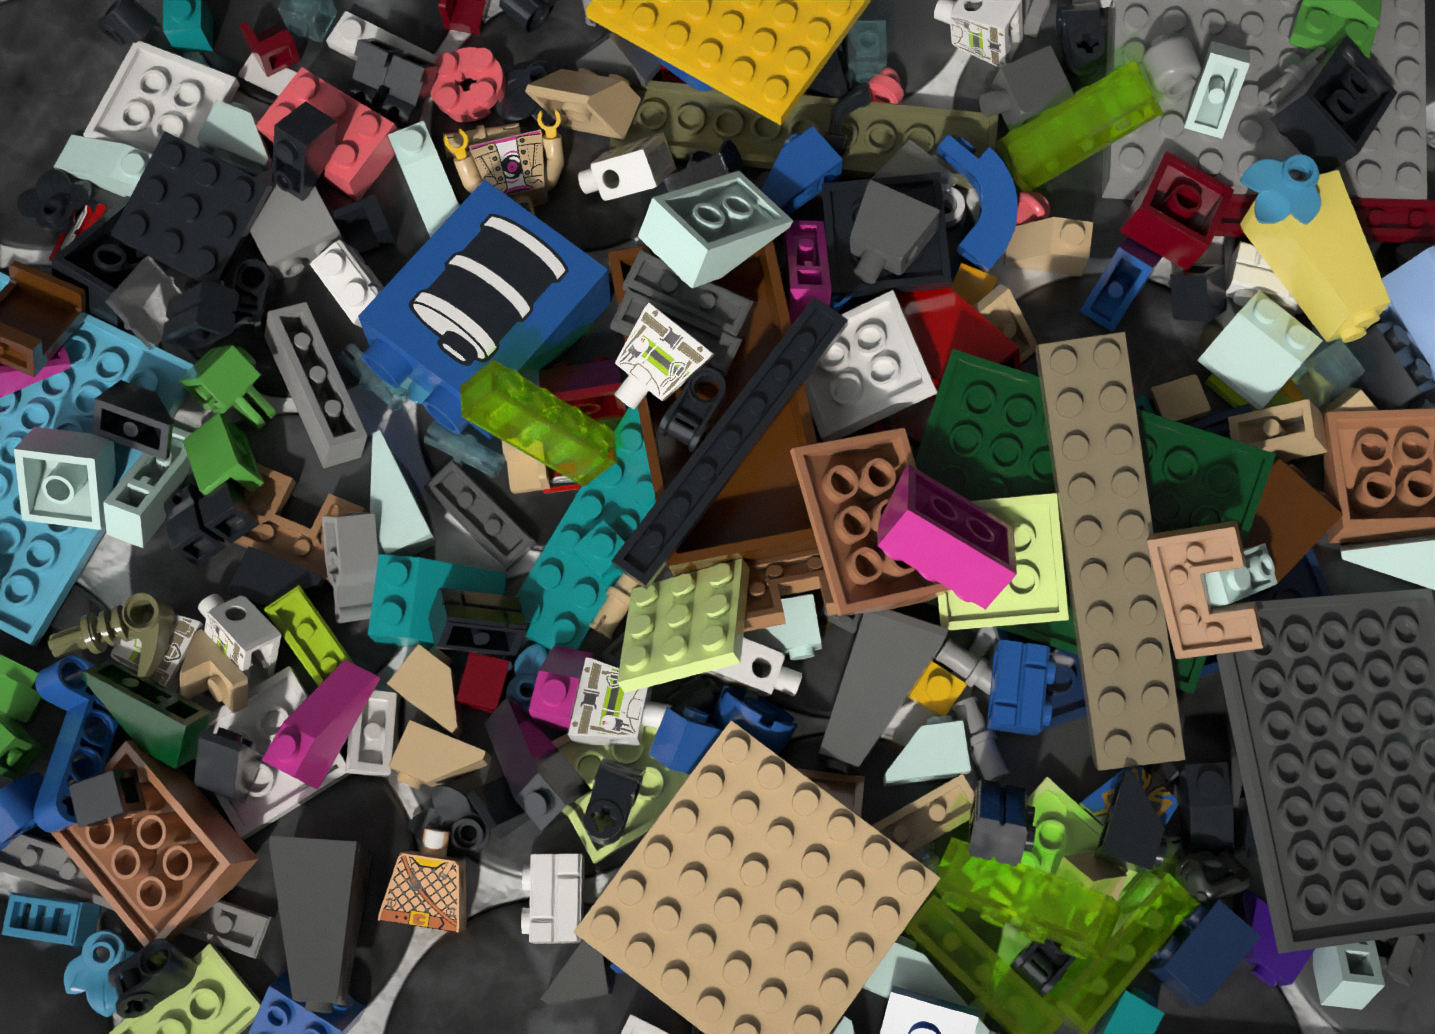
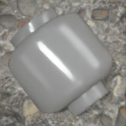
[1143,34,1201,96]

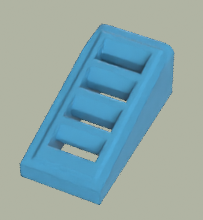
[1,892,100,946]

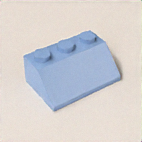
[1379,246,1435,396]

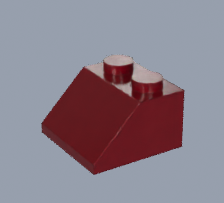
[1119,150,1234,270]
[539,357,626,428]

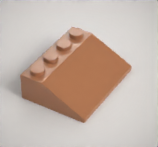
[1324,408,1435,543]
[790,428,951,616]
[51,740,259,947]

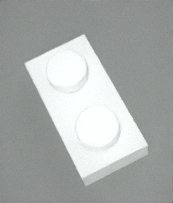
[345,690,397,777]

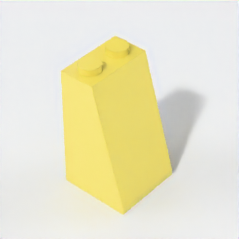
[1240,170,1391,343]

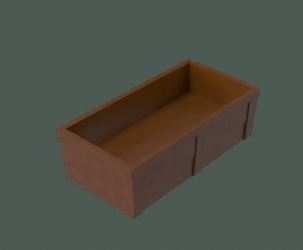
[608,240,818,577]

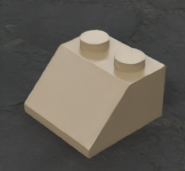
[525,68,641,140]

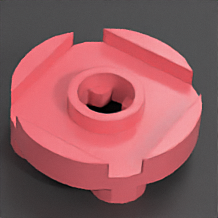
[430,47,507,122]

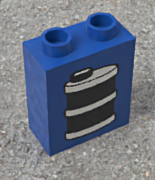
[358,179,611,440]

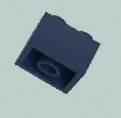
[1146,900,1261,1006]

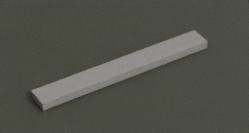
[0,833,275,959]

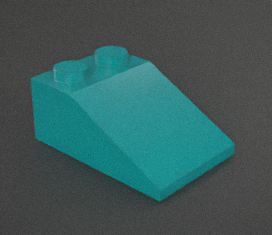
[368,554,507,653]

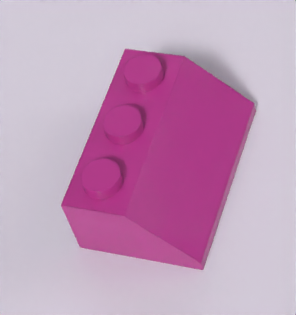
[877,465,1017,610]

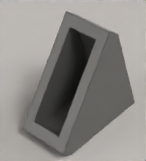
[576,31,661,87]
[540,940,611,1005]

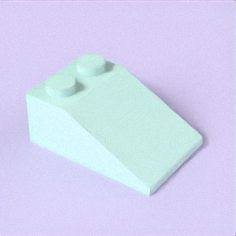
[638,171,793,288]

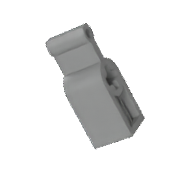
[322,512,378,623]

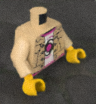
[443,109,564,216]

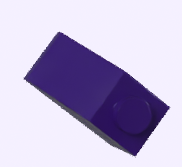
[1231,889,1315,987]

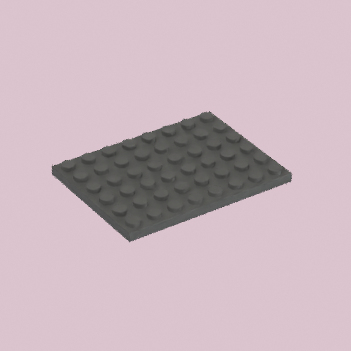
[1216,588,1435,954]

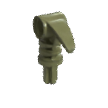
[48,593,175,678]

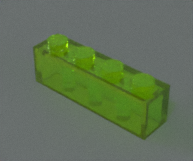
[995,60,1164,192]
[460,359,617,487]
[934,837,1121,960]
[1037,870,1198,1034]
[903,894,1065,1034]

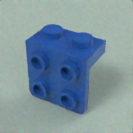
[248,969,366,1034]

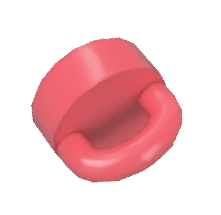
[866,67,904,104]
[1015,191,1050,226]

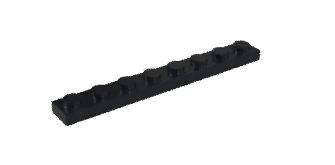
[611,297,848,590]

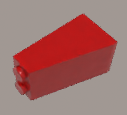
[872,288,1021,405]

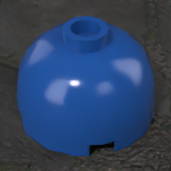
[712,685,798,754]

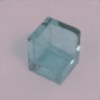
[1291,339,1366,408]

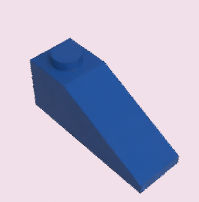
[761,126,843,216]

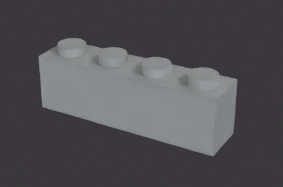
[264,302,367,468]

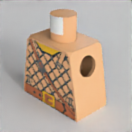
[378,828,467,933]

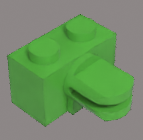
[177,345,276,431]

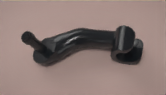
[824,85,873,156]

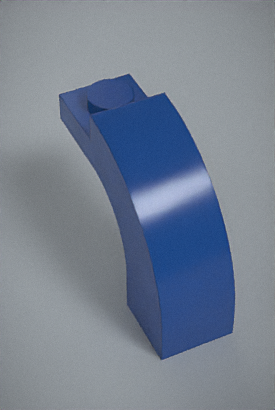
[936,134,1018,273]

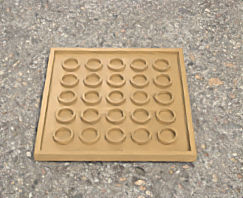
[574,721,940,1034]

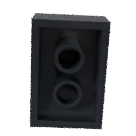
[1270,35,1397,174]
[51,196,170,328]

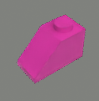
[529,645,594,732]

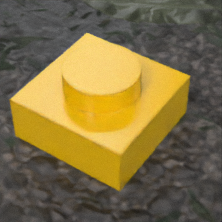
[908,661,967,717]

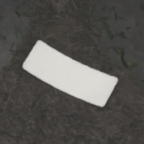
[239,53,297,96]

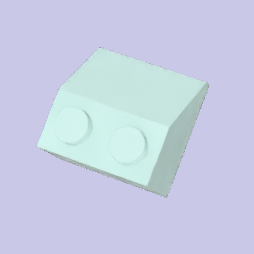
[1197,290,1323,410]
[14,427,116,530]

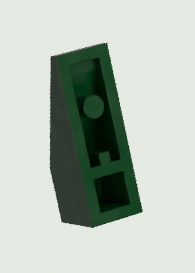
[82,658,212,769]

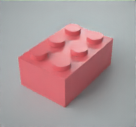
[256,67,397,202]

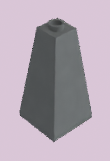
[817,610,949,774]
[269,836,373,1013]

